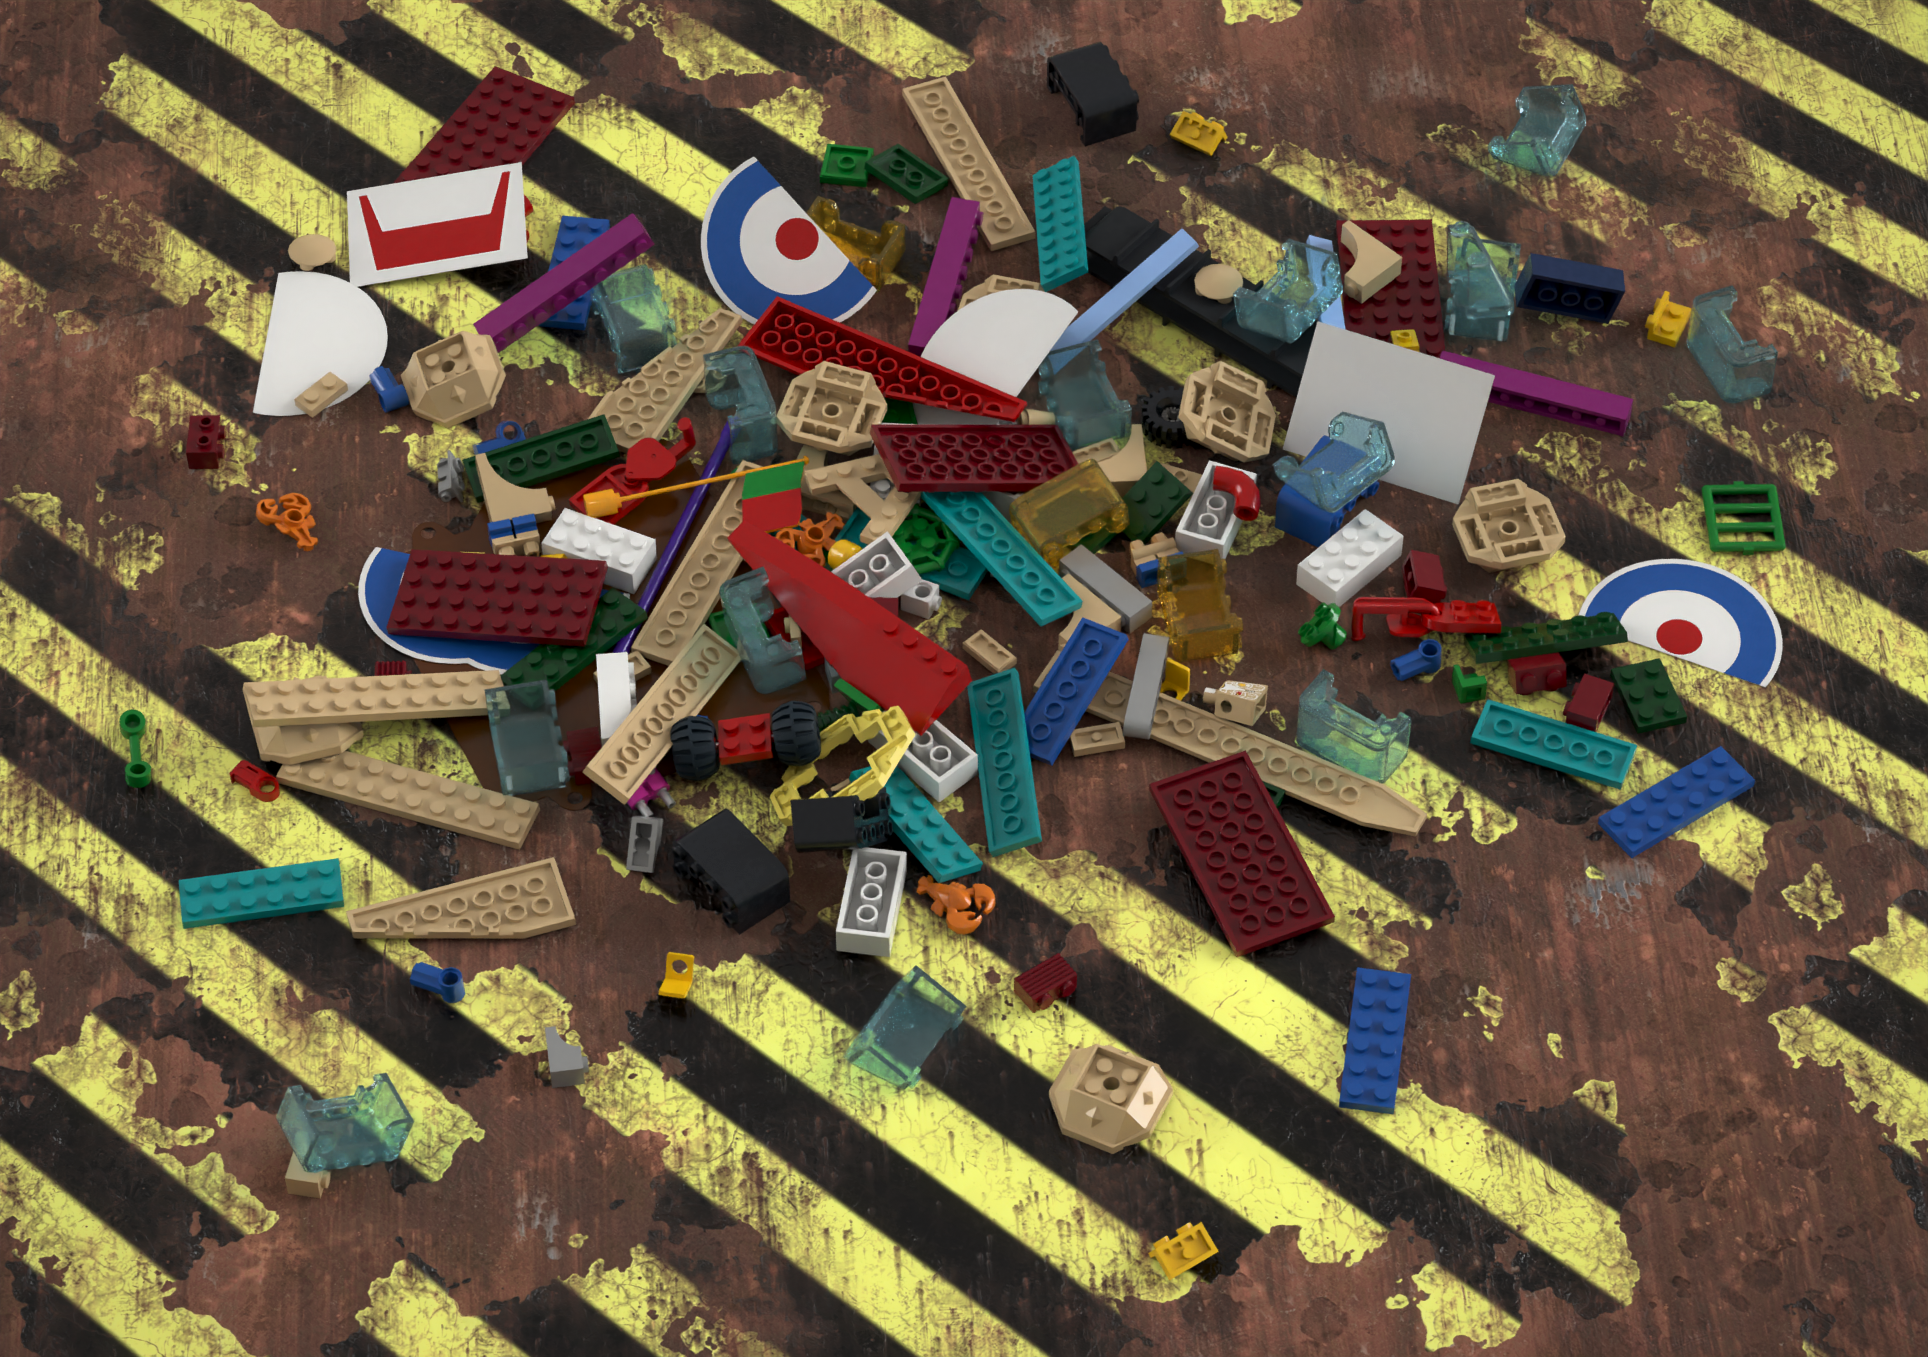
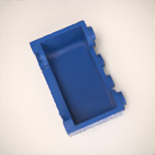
[1275,435,1381,548]

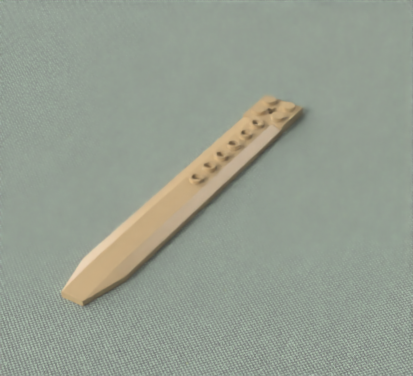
[1033,650,1427,836]

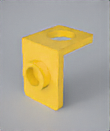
[1390,329,1419,352]
[1160,659,1190,701]
[659,952,694,998]

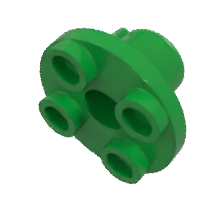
[1298,602,1347,650]

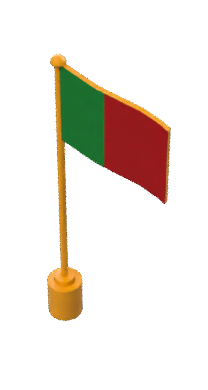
[583,456,809,533]

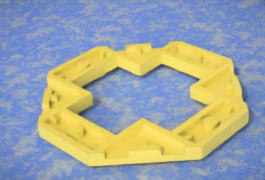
[770,706,916,826]

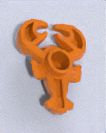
[256,493,318,551]
[775,512,845,567]
[917,875,995,935]

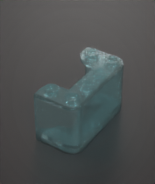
[1444,237,1521,342]
[1233,239,1343,343]
[590,264,677,374]
[1686,285,1778,403]
[1038,339,1132,451]
[703,346,778,465]
[719,566,807,694]
[1296,669,1411,784]
[485,679,570,796]
[276,1073,414,1173]

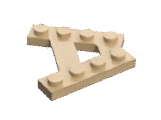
[805,454,921,545]

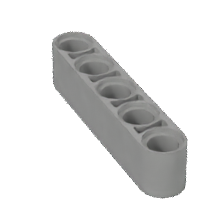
[1123,633,1170,740]

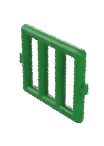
[1702,481,1786,555]

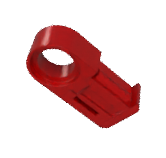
[229,760,280,802]

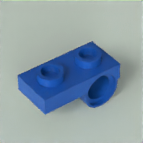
[472,421,525,455]

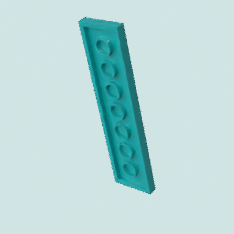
[1033,156,1088,292]
[921,491,1083,627]
[967,667,1042,857]

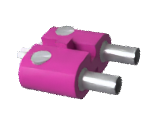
[627,767,676,817]

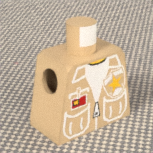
[1203,680,1268,726]

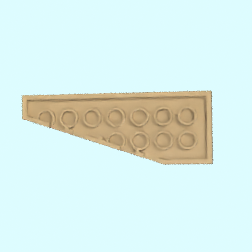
[588,308,742,453]
[346,857,576,939]

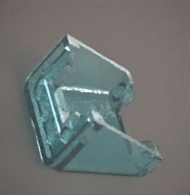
[1488,84,1586,176]
[1447,221,1514,319]
[1273,411,1395,513]
[843,965,967,1090]

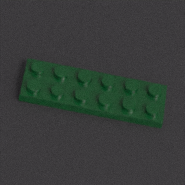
[462,414,620,503]
[501,588,648,709]
[1464,612,1628,664]

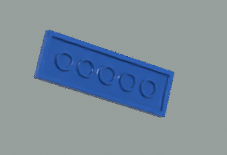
[538,215,610,330]
[1024,617,1129,766]
[1598,746,1755,858]
[1339,967,1411,1115]

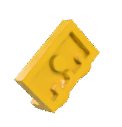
[1170,111,1228,156]
[1645,291,1692,348]
[1148,1222,1219,1280]

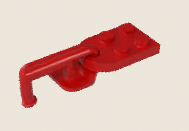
[569,417,696,525]
[1351,597,1502,641]

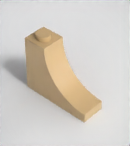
[1341,220,1402,304]
[1084,424,1147,499]
[796,445,857,521]
[475,453,556,528]
[1058,573,1121,652]

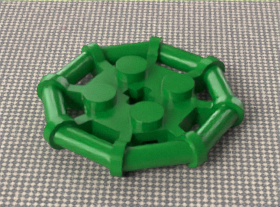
[892,503,960,575]

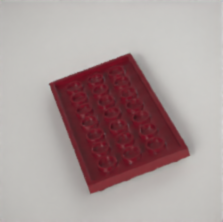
[394,66,575,183]
[1336,219,1445,358]
[869,424,1089,493]
[386,549,608,647]
[1149,750,1335,957]

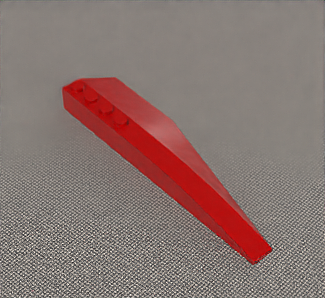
[737,296,1027,422]
[727,520,972,736]

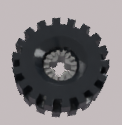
[1141,386,1192,449]

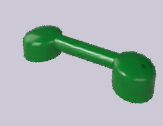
[119,709,152,788]

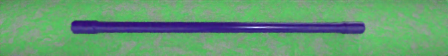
[612,417,742,654]

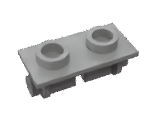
[437,450,465,502]

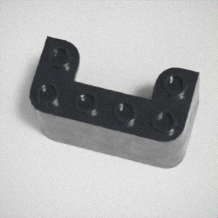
[1047,42,1139,147]
[790,787,893,853]
[671,808,790,935]

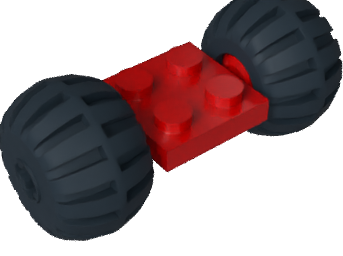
[671,701,821,781]

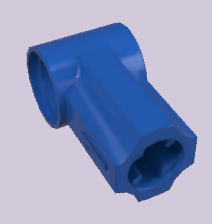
[369,366,409,413]
[1390,639,1442,681]
[410,962,465,1003]

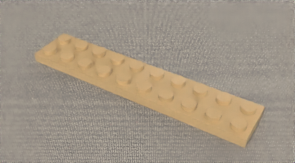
[902,76,1035,251]
[631,460,763,666]
[583,624,745,805]
[243,670,510,727]
[276,751,540,850]

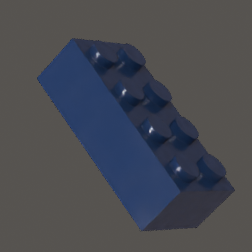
[1514,253,1625,324]

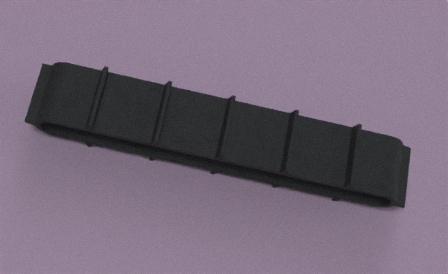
[1084,206,1317,398]

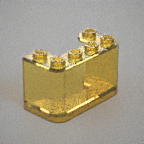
[806,196,905,293]
[1009,459,1130,569]
[1157,549,1243,662]

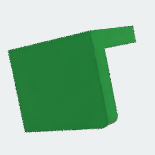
[1452,664,1487,704]

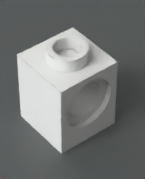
[901,579,942,619]

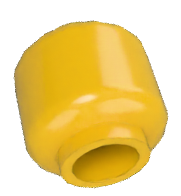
[828,539,863,569]

